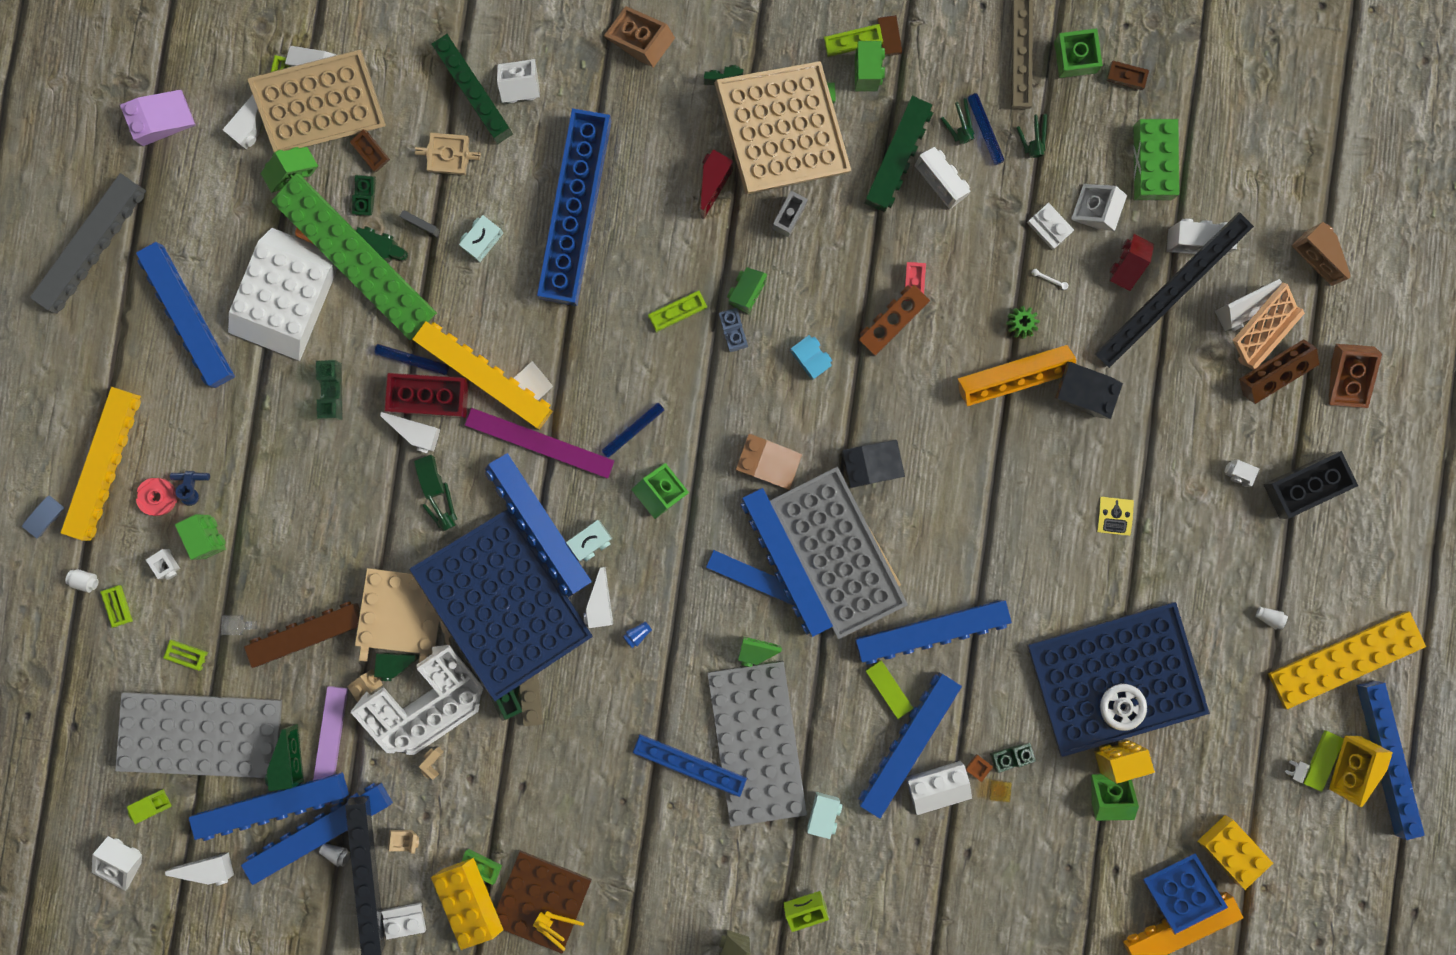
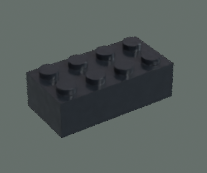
[1263,451,1358,519]

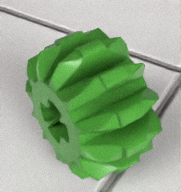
[1006,306,1040,339]

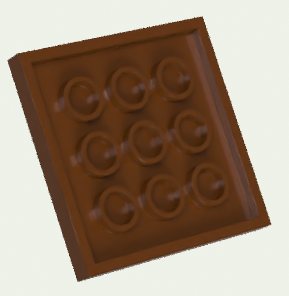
[496,850,592,954]

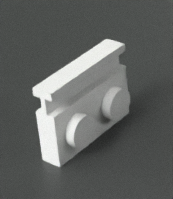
[1027,202,1074,250]
[382,903,426,940]

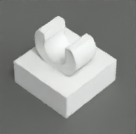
[1285,760,1310,783]

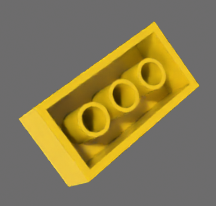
[431,857,503,950]

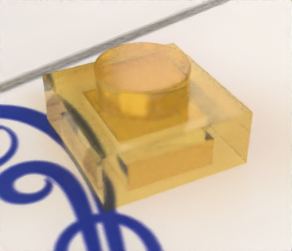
[989,779,1012,802]

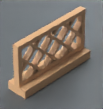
[1233,282,1305,370]

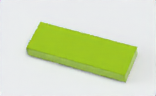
[824,24,883,57]
[648,290,708,333]
[865,660,914,719]
[1303,730,1344,792]

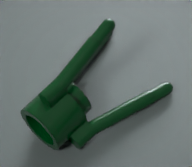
[941,98,975,145]
[1017,114,1047,158]
[422,482,457,532]

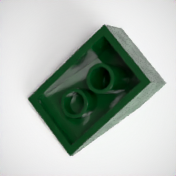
[265,724,304,791]

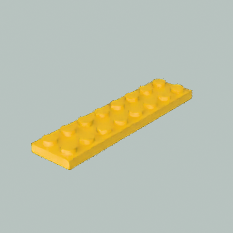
[1268,611,1426,710]

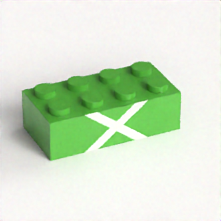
[1133,119,1179,200]

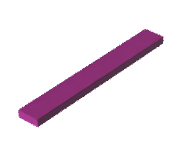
[465,408,615,479]

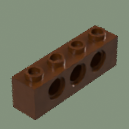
[1239,339,1320,404]

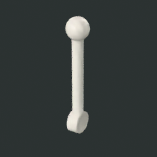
[1031,269,1068,290]

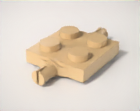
[415,133,481,175]

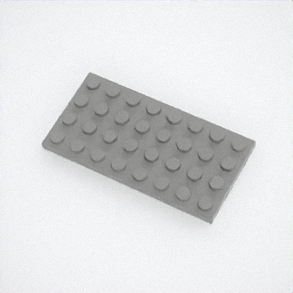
[770,466,908,639]
[708,661,807,827]
[115,692,282,778]

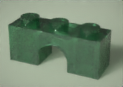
[316,360,343,421]

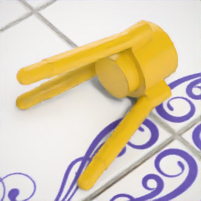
[533,911,584,951]

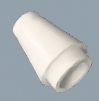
[1256,607,1288,630]
[319,843,350,867]

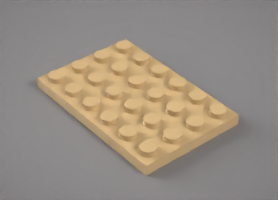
[247,49,386,152]

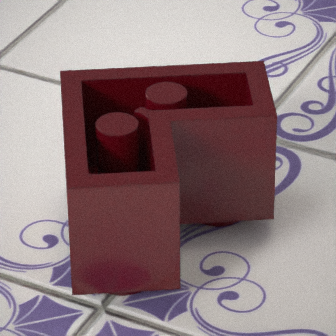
[1109,234,1154,291]

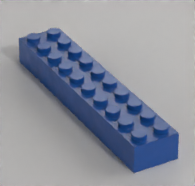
[537,108,612,306]

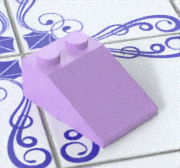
[120,90,196,146]

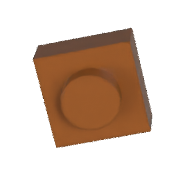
[965,754,993,782]

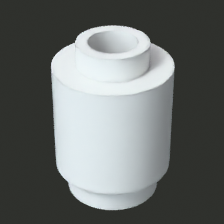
[65,569,99,593]

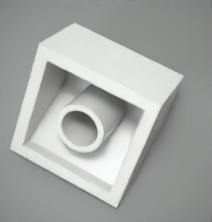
[497,59,540,103]
[1072,184,1127,231]
[92,836,142,891]

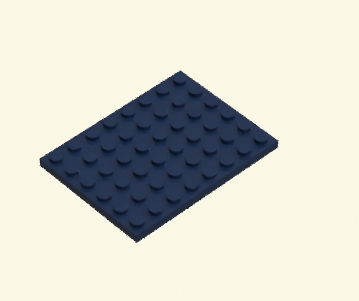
[409,509,593,702]
[1027,602,1210,757]

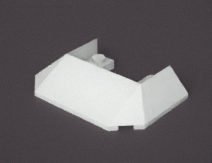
[351,645,483,755]

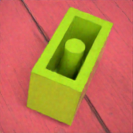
[127,789,172,824]
[784,891,829,932]

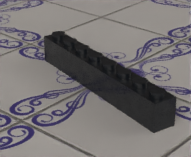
[345,796,385,955]

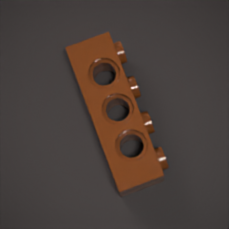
[859,285,930,356]

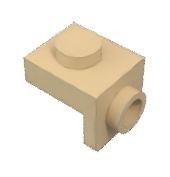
[347,670,383,702]
[419,747,444,780]
[387,830,419,854]

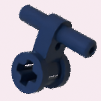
[169,471,210,506]

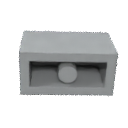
[772,191,808,238]

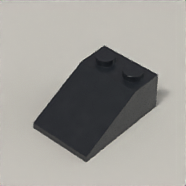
[1055,362,1123,419]
[841,440,905,489]

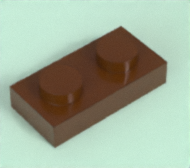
[1106,61,1149,91]
[350,129,390,172]

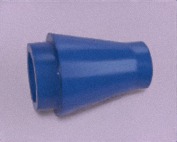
[623,621,652,648]

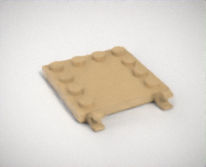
[355,568,439,663]

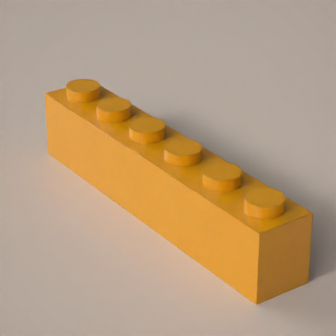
[958,345,1076,406]
[1122,892,1243,955]

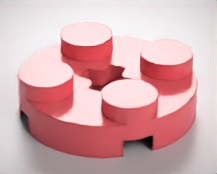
[136,478,178,516]

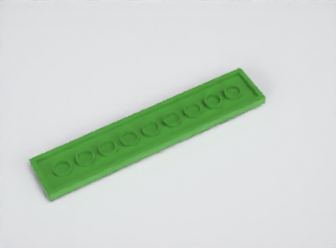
[271,174,437,340]

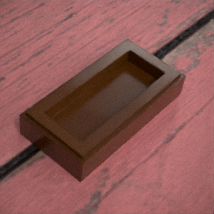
[877,15,902,56]

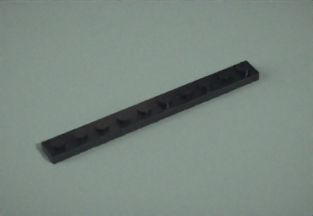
[1095,212,1254,368]

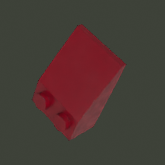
[700,149,733,219]

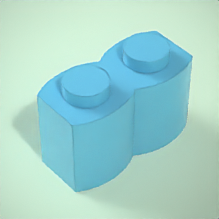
[790,335,832,380]

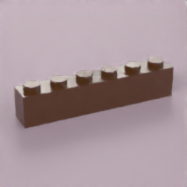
[244,601,360,668]

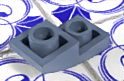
[719,308,748,352]
[22,495,64,539]

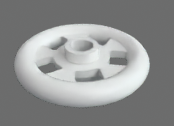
[1100,684,1147,731]

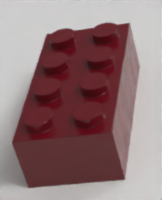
[385,373,469,418]

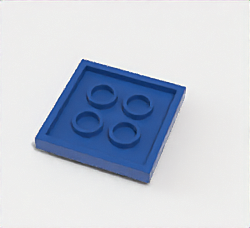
[1143,854,1228,935]

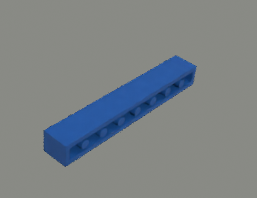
[136,242,235,388]
[485,453,592,598]
[740,488,833,637]
[854,600,1012,665]
[858,672,962,819]
[1356,681,1425,840]
[189,772,349,841]
[241,783,393,885]

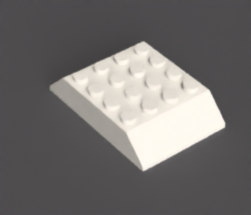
[228,228,338,361]

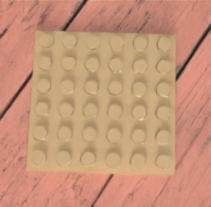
[714,61,851,194]

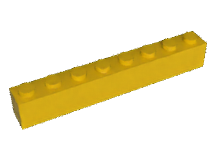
[412,321,553,430]
[61,387,141,541]

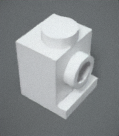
[1224,460,1259,487]
[146,549,180,580]

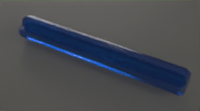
[968,93,1005,165]
[374,344,449,375]
[602,403,664,458]

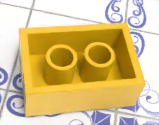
[1094,739,1155,784]
[1197,815,1273,890]

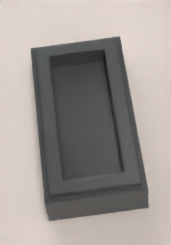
[400,210,440,238]

